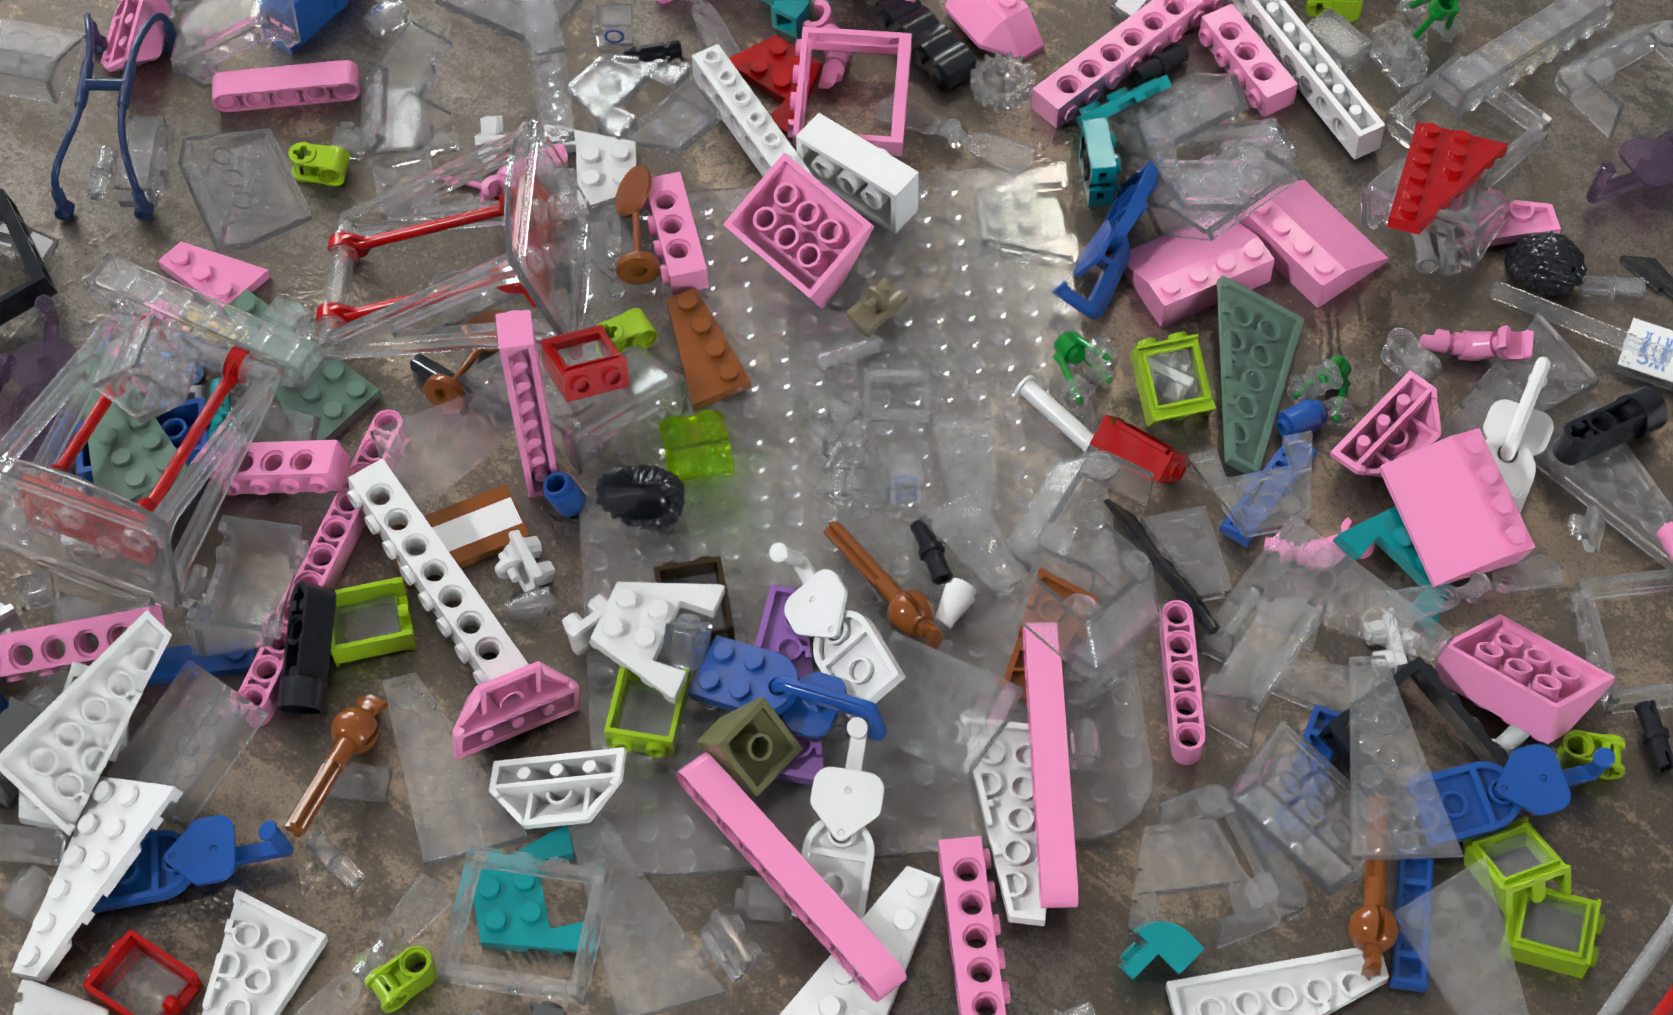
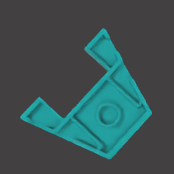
[1075,75,1172,129]
[1332,506,1450,633]
[469,825,594,957]

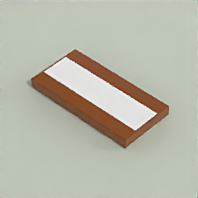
[392,484,530,590]

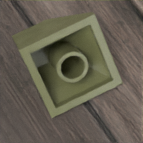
[696,697,803,797]

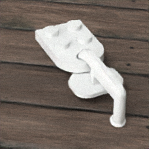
[1483,356,1554,513]
[769,542,906,719]
[791,717,884,920]

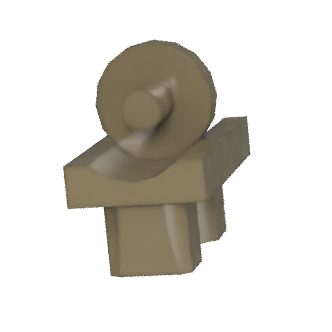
[846,277,908,337]

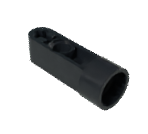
[1553,386,1668,465]
[276,581,336,715]

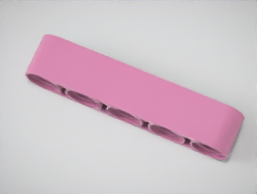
[212,60,360,112]
[1159,600,1205,765]

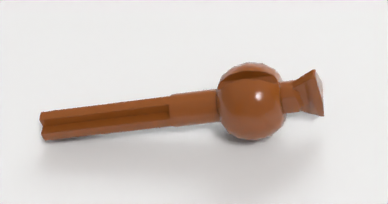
[823,521,944,652]
[285,695,388,837]
[1347,796,1399,977]

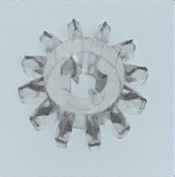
[1248,120,1298,174]

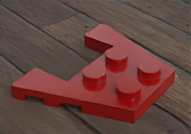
[729,35,822,139]

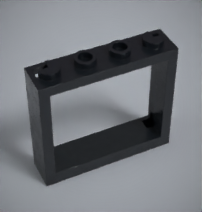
[0,188,58,326]
[1318,656,1508,845]

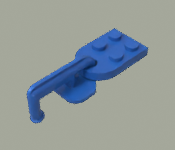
[1052,159,1162,319]
[688,635,887,741]
[1405,744,1615,850]
[91,815,293,913]

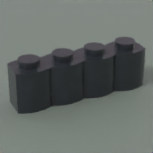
[874,0,977,90]

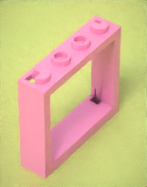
[787,27,912,156]

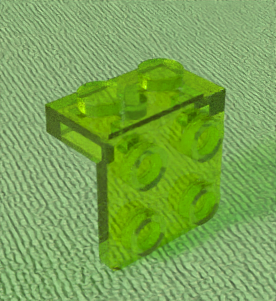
[658,410,734,481]

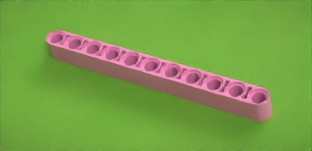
[236,409,407,727]

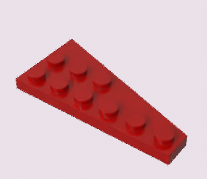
[1387,122,1509,235]

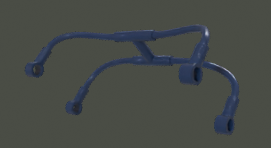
[51,12,184,221]

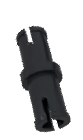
[1131,43,1190,85]
[910,518,953,585]
[1634,700,1673,773]

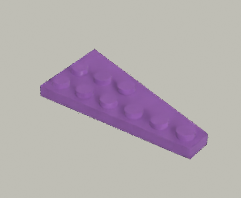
[754,584,824,786]

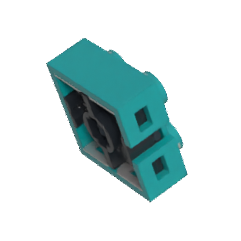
[1078,118,1121,207]

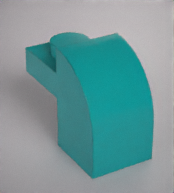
[761,0,811,38]
[1117,920,1205,980]

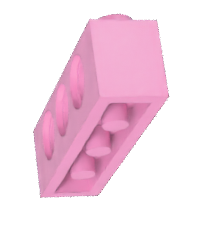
[1198,4,1298,117]
[643,172,709,295]
[209,440,350,496]

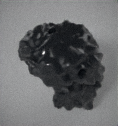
[1504,231,1588,296]
[596,463,685,530]

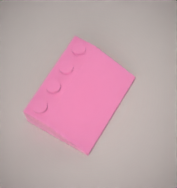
[723,153,874,309]
[1236,180,1388,308]
[1123,211,1275,328]
[1378,428,1536,588]
[1435,614,1615,744]

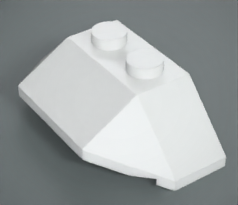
[489,747,627,829]

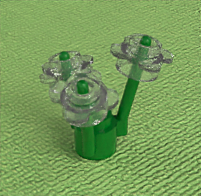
[1395,0,1466,54]
[1053,331,1118,408]
[1285,355,1354,427]

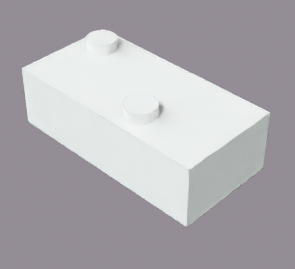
[796,113,919,234]

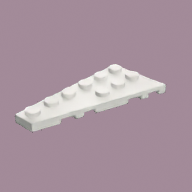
[0,610,172,836]
[960,716,1046,926]
[11,776,184,982]
[780,866,941,1015]
[202,889,329,1015]
[1165,948,1389,1015]

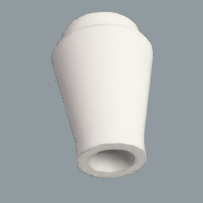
[933,578,976,630]

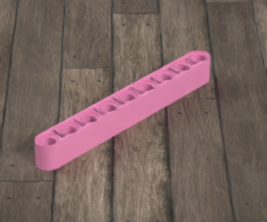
[1023,621,1078,908]
[676,752,907,1002]

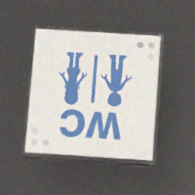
[1613,316,1673,391]

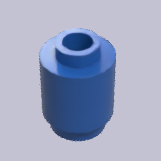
[1276,399,1327,439]
[543,472,586,517]

